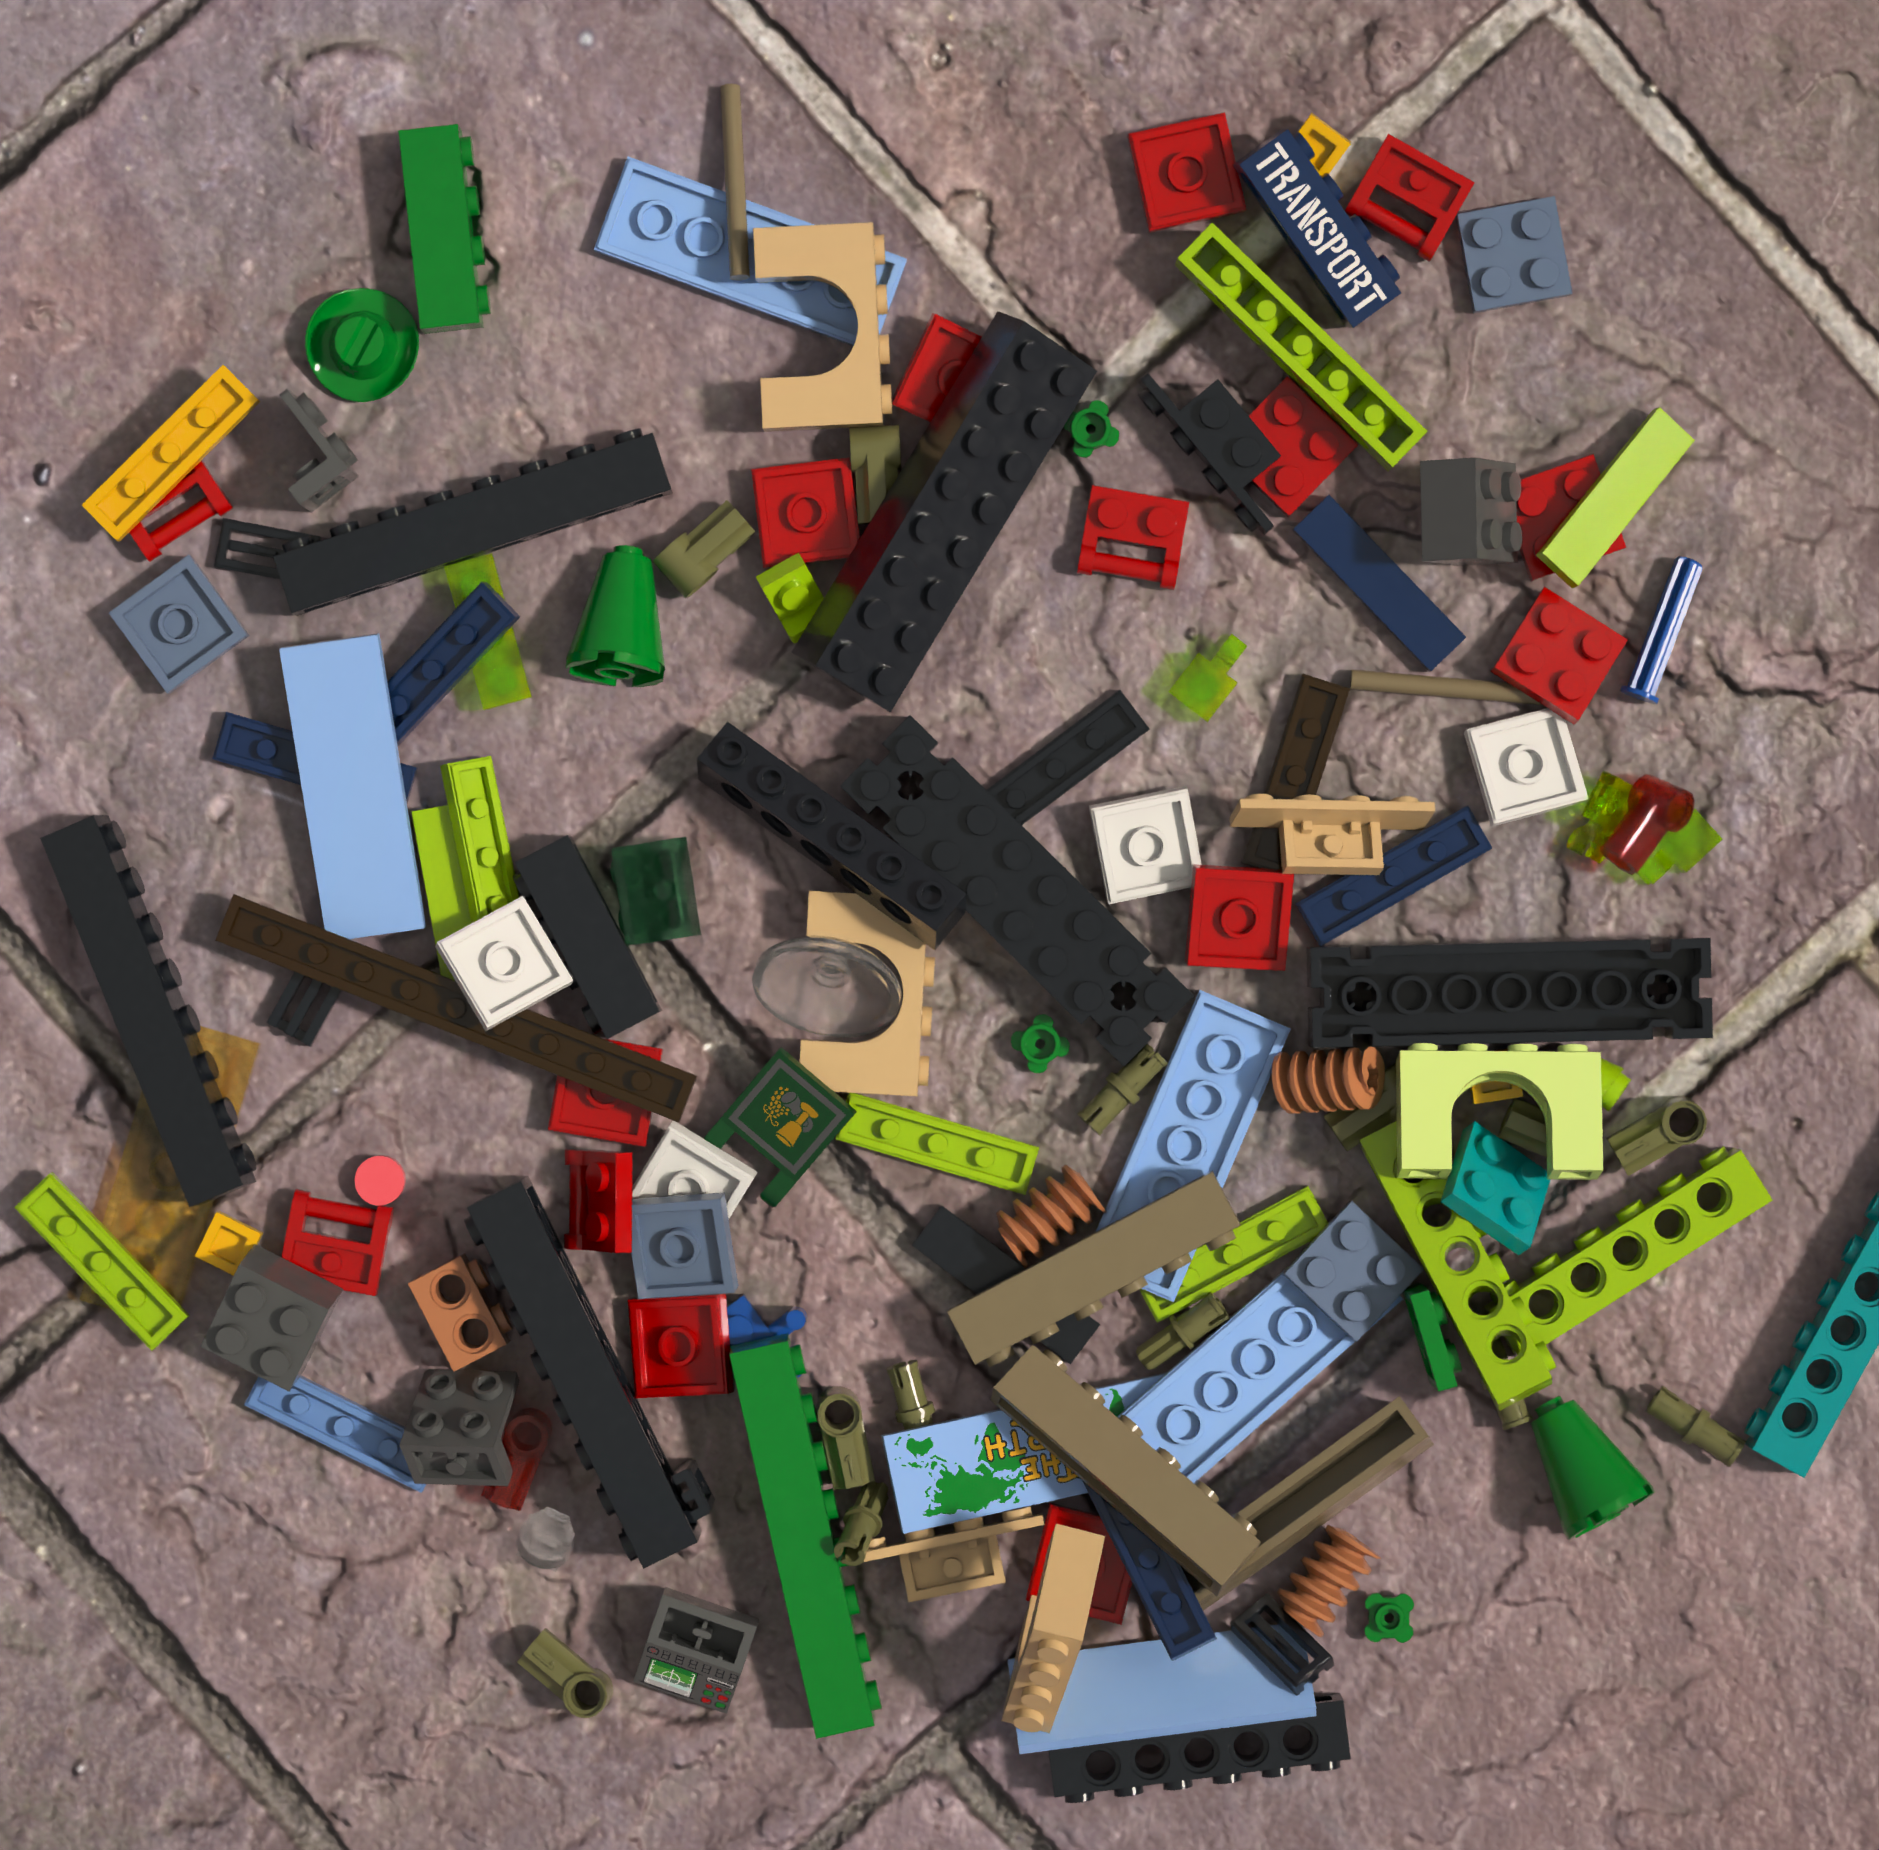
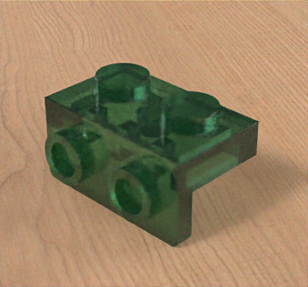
[611,837,701,946]

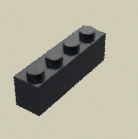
[512,835,663,1039]

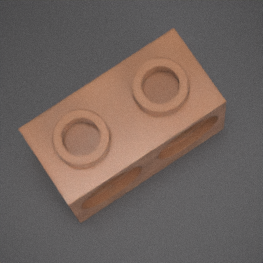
[408,1253,513,1372]

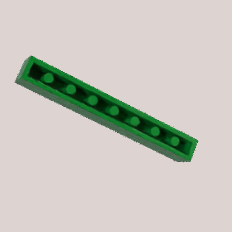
[729,1333,882,1739]

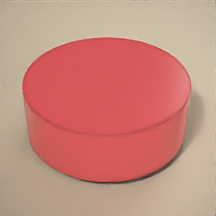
[354,1155,406,1206]

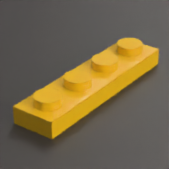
[82,365,261,542]

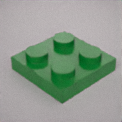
[1403,1283,1462,1392]

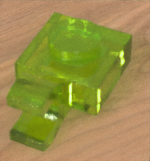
[1168,634,1247,722]
[1567,771,1645,864]
[1635,802,1723,885]

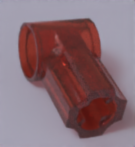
[1600,774,1695,875]
[481,1408,553,1511]

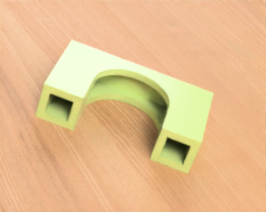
[1396,1043,1603,1180]

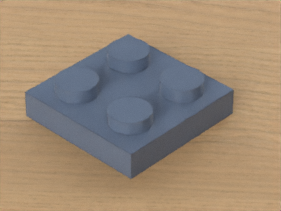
[1456,196,1573,314]
[109,555,249,694]
[631,1192,739,1299]
[1282,1201,1424,1342]

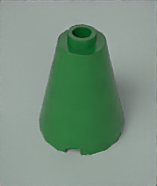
[566,545,665,687]
[1531,1396,1655,1540]

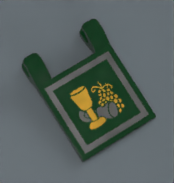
[703,1047,857,1208]

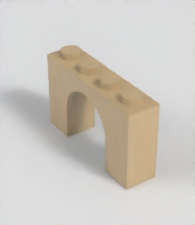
[753,222,892,432]
[799,891,935,1096]
[1001,1524,1105,1733]

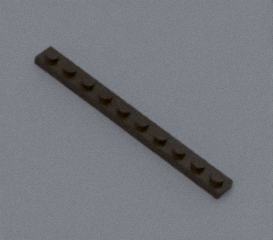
[215,894,698,1122]

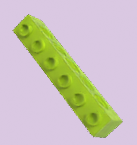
[1175,223,1428,472]
[1360,1121,1556,1411]
[1484,1146,1773,1356]

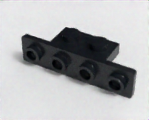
[1138,373,1281,535]

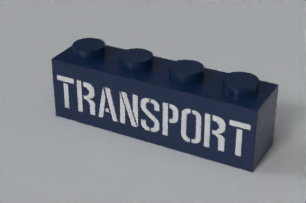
[1232,129,1401,328]

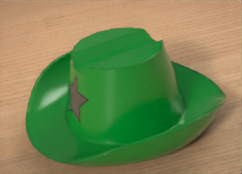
[305,288,419,402]

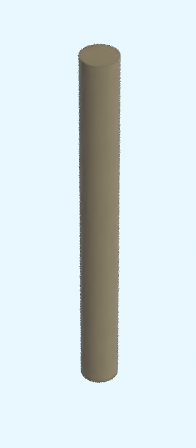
[720,84,750,281]
[1350,670,1542,705]

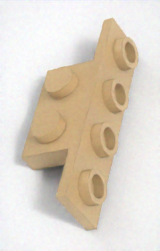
[1230,794,1435,875]
[864,1506,1045,1602]

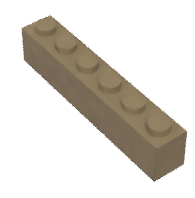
[947,1170,1241,1367]
[990,1345,1261,1597]
[1181,1396,1434,1611]

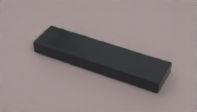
[987,690,1150,825]
[912,1205,1100,1364]

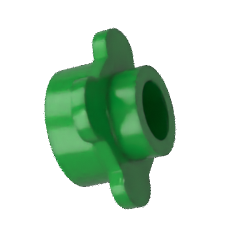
[1063,400,1119,458]
[1011,1014,1070,1073]
[1364,1593,1414,1643]

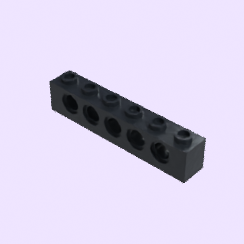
[697,721,967,950]
[1049,1693,1351,1803]

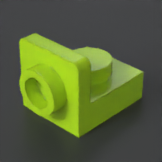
[756,552,824,643]

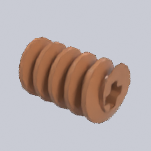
[1271,1047,1385,1114]
[996,1165,1107,1268]
[1277,1525,1381,1638]

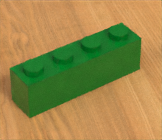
[398,124,491,334]

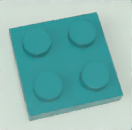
[1441,1121,1551,1255]

